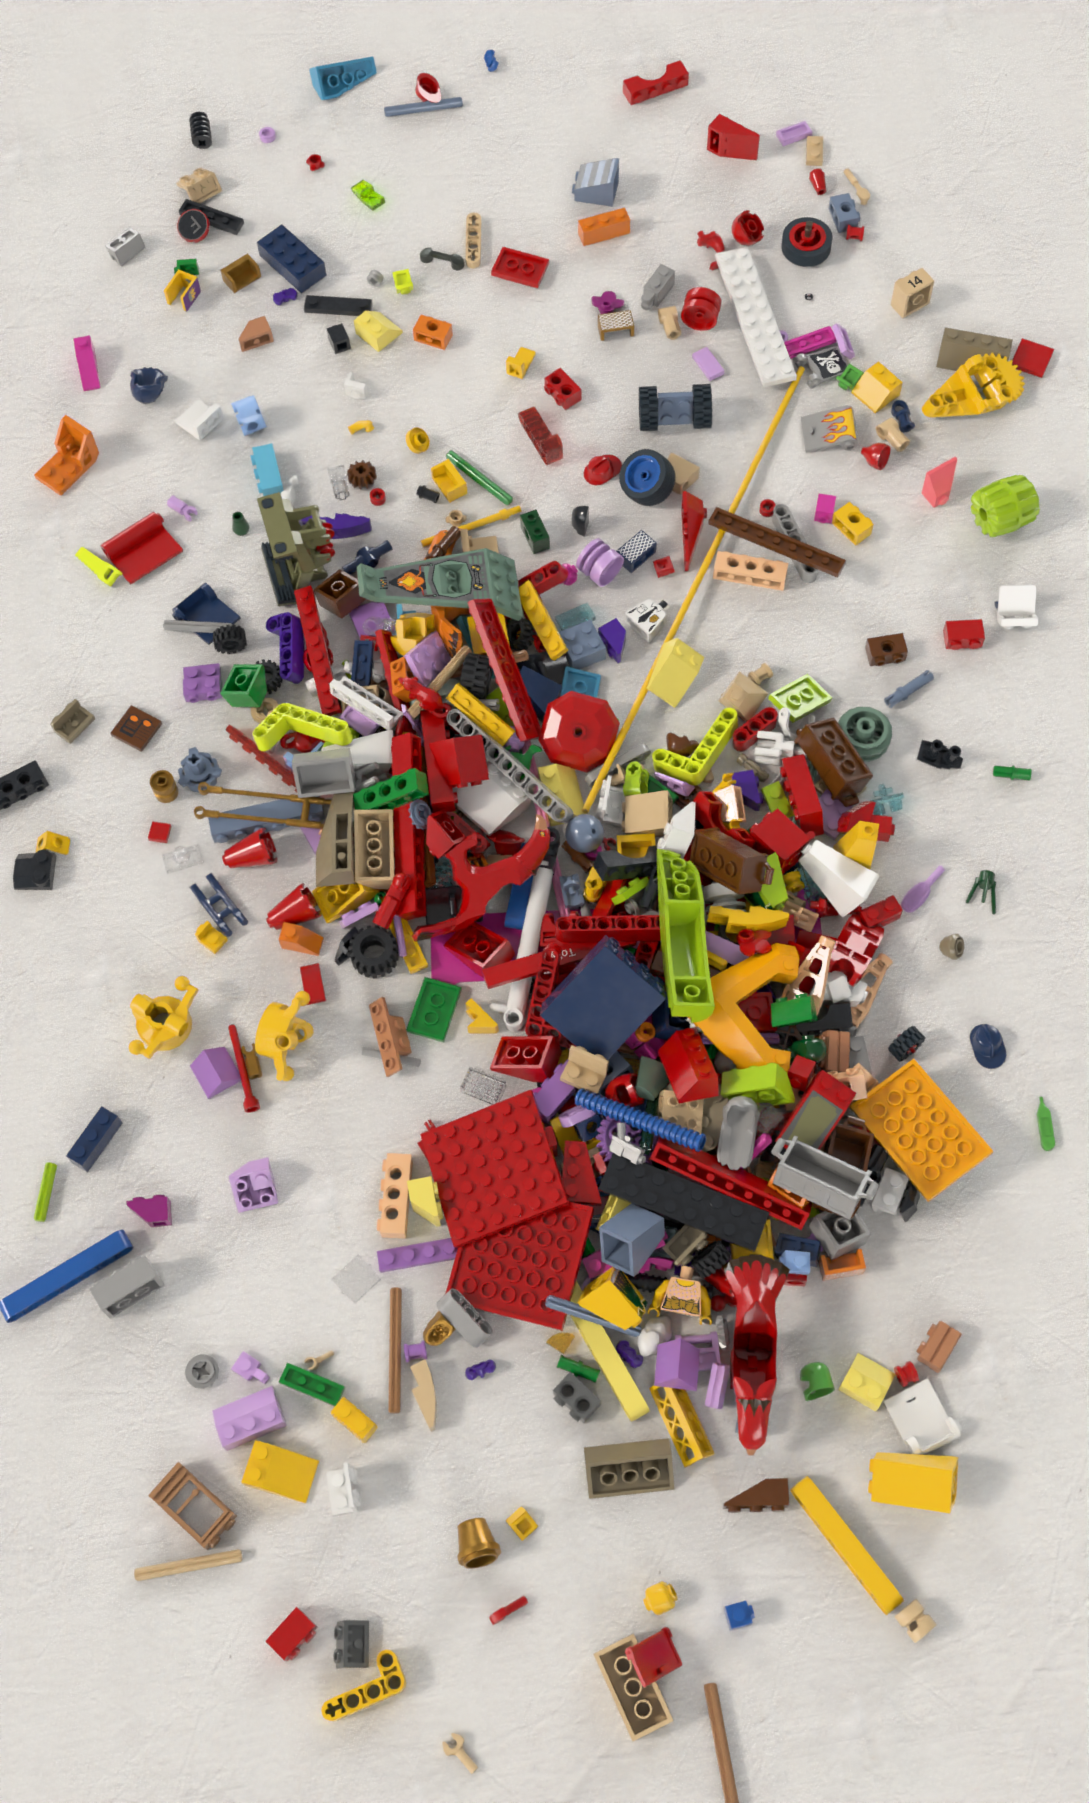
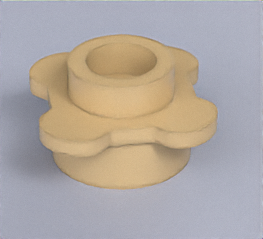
[445,510,467,527]

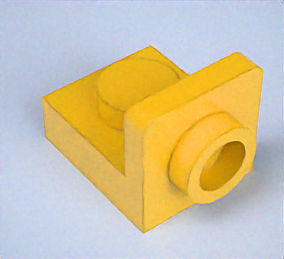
[195,921,228,954]

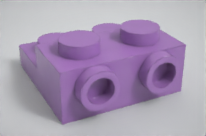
[183,663,222,703]

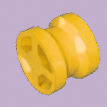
[783,871,805,893]

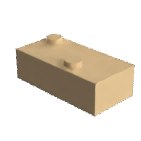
[593,1634,674,1741]

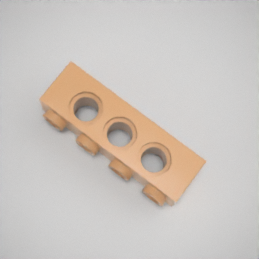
[713,551,788,591]
[785,1068,867,1111]
[377,1153,413,1239]

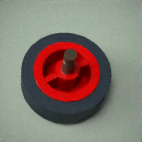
[781,217,833,267]

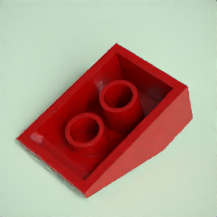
[443,922,516,978]
[490,1036,562,1082]

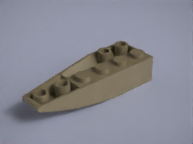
[316,792,355,887]

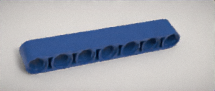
[0,1229,134,1323]

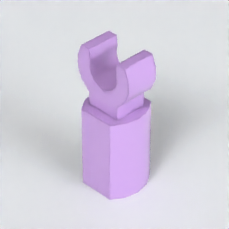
[167,495,198,521]

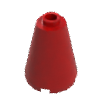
[222,827,278,868]
[266,883,322,930]

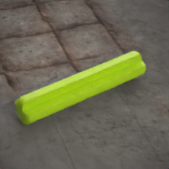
[34,1162,57,1222]

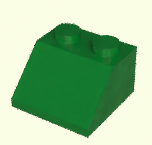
[220,664,267,707]
[771,993,818,1028]

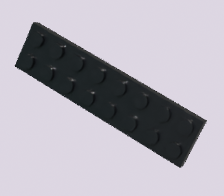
[599,1153,769,1252]

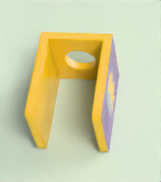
[164,269,201,312]

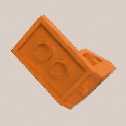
[34,415,99,496]

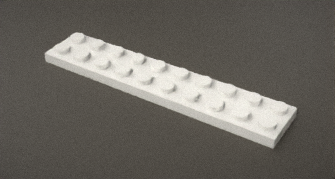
[715,247,797,387]

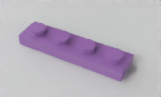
[377,1238,458,1273]

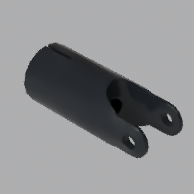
[639,865,659,912]

